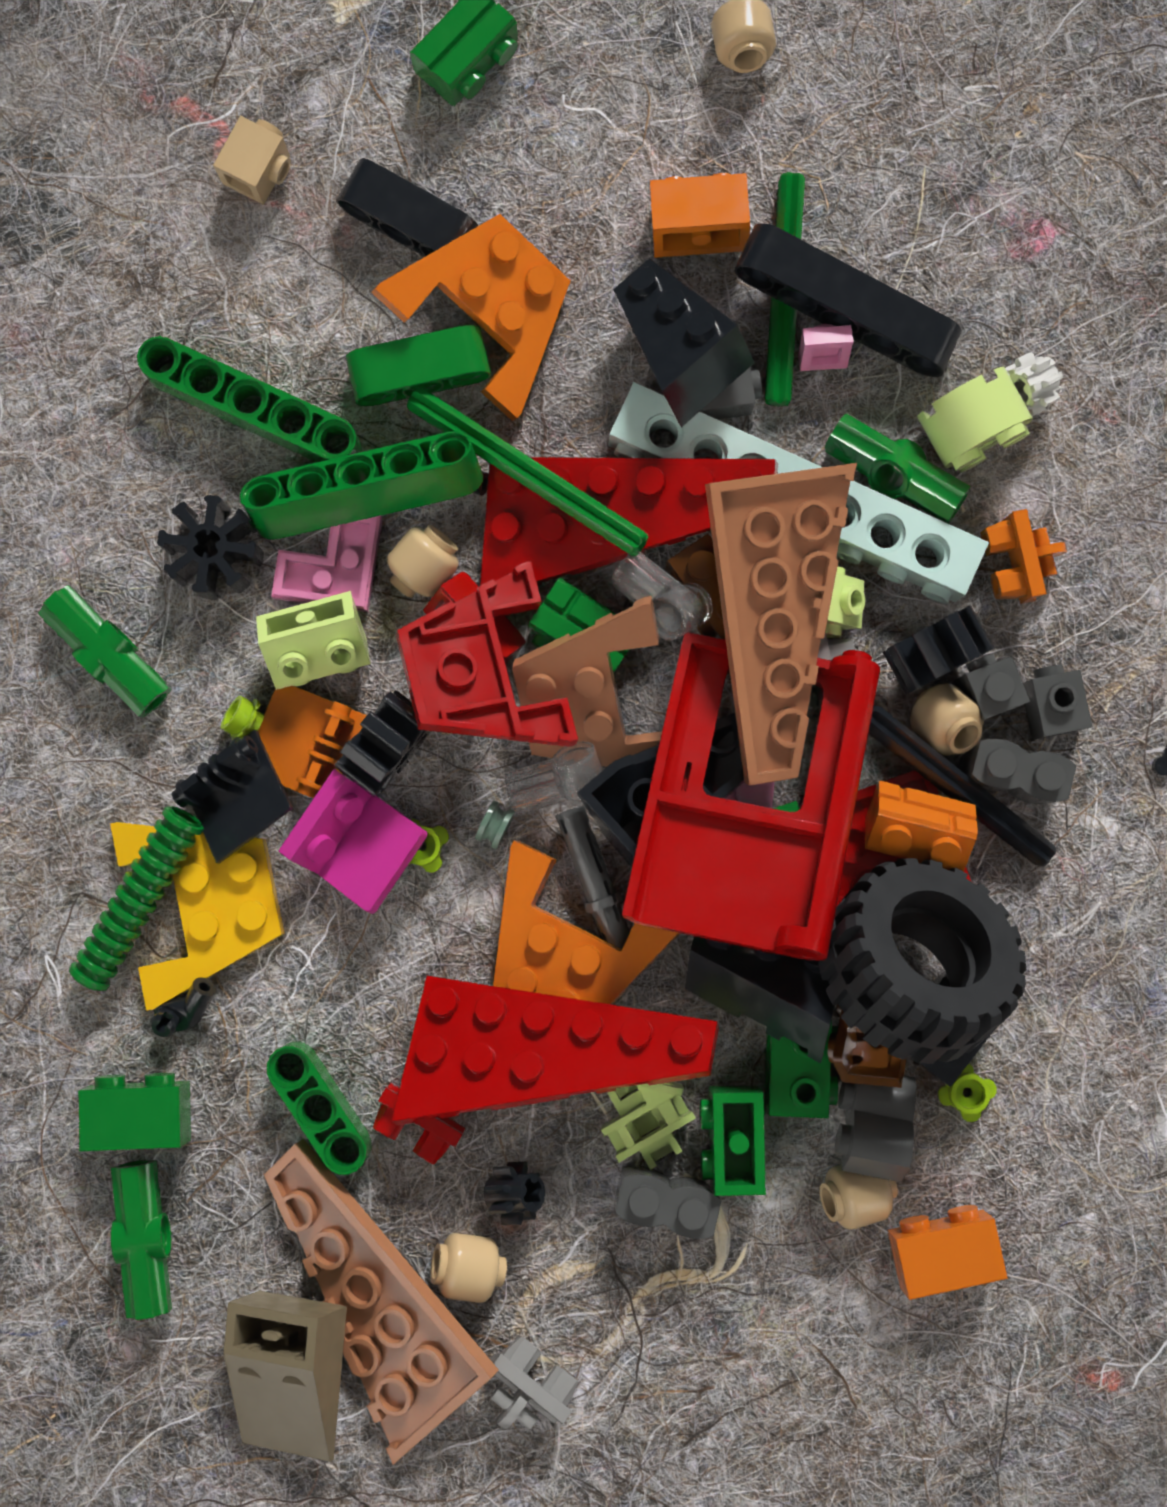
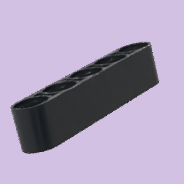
[734,223,962,377]

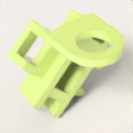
[601,1082,696,1170]

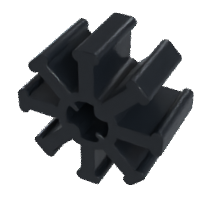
[157,495,264,600]
[883,605,994,695]
[335,690,428,797]

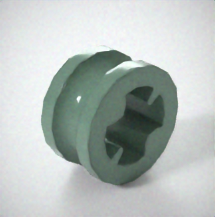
[475,800,516,850]

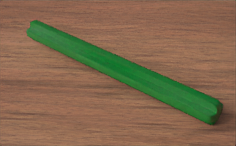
[407,387,648,556]

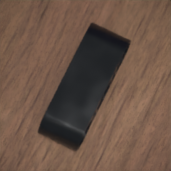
[336,158,478,257]

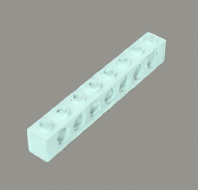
[609,382,989,604]

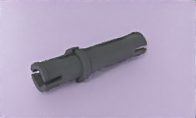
[555,805,630,949]

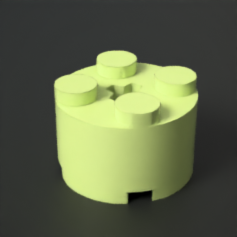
[917,367,1033,473]

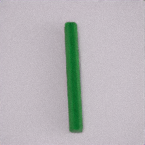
[765,172,805,407]

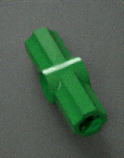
[824,414,971,524]
[38,585,172,718]
[111,1159,172,1320]

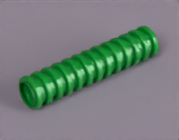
[69,806,204,991]

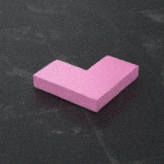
[271,516,382,612]

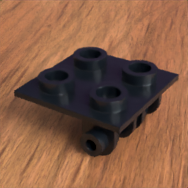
[172,729,293,864]

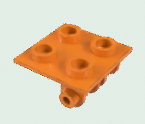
[258,686,367,798]

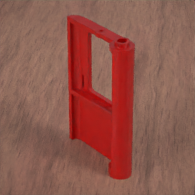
[622,632,880,961]

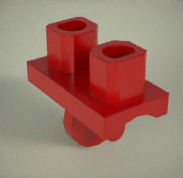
[373,1083,465,1165]

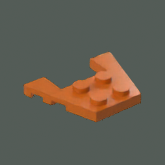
[371,214,571,421]
[493,840,681,1005]

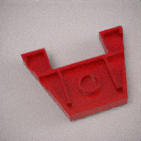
[396,561,578,747]

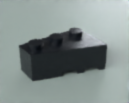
[613,258,755,428]
[685,936,835,1064]

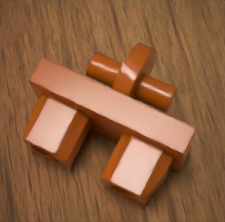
[980,509,1067,604]

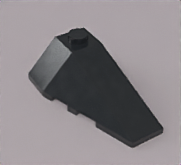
[577,712,744,867]

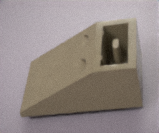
[223,1290,347,1462]

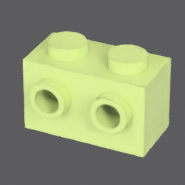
[256,591,371,690]

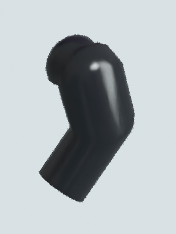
[150,978,216,1037]

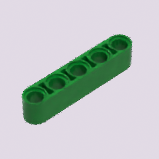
[137,336,362,462]
[240,431,483,540]

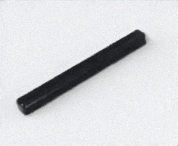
[868,706,1056,867]

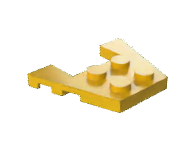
[110,822,285,1011]

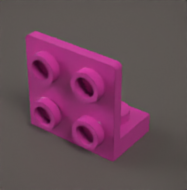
[278,769,428,914]

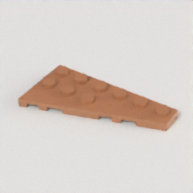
[705,463,857,786]
[264,1139,499,1465]

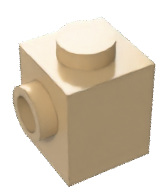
[213,115,291,205]

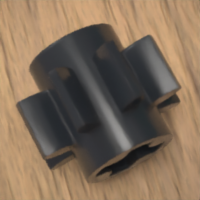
[483,1161,545,1225]

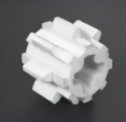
[1005,352,1063,417]

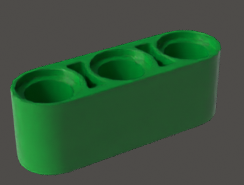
[345,325,491,407]
[267,1042,372,1175]

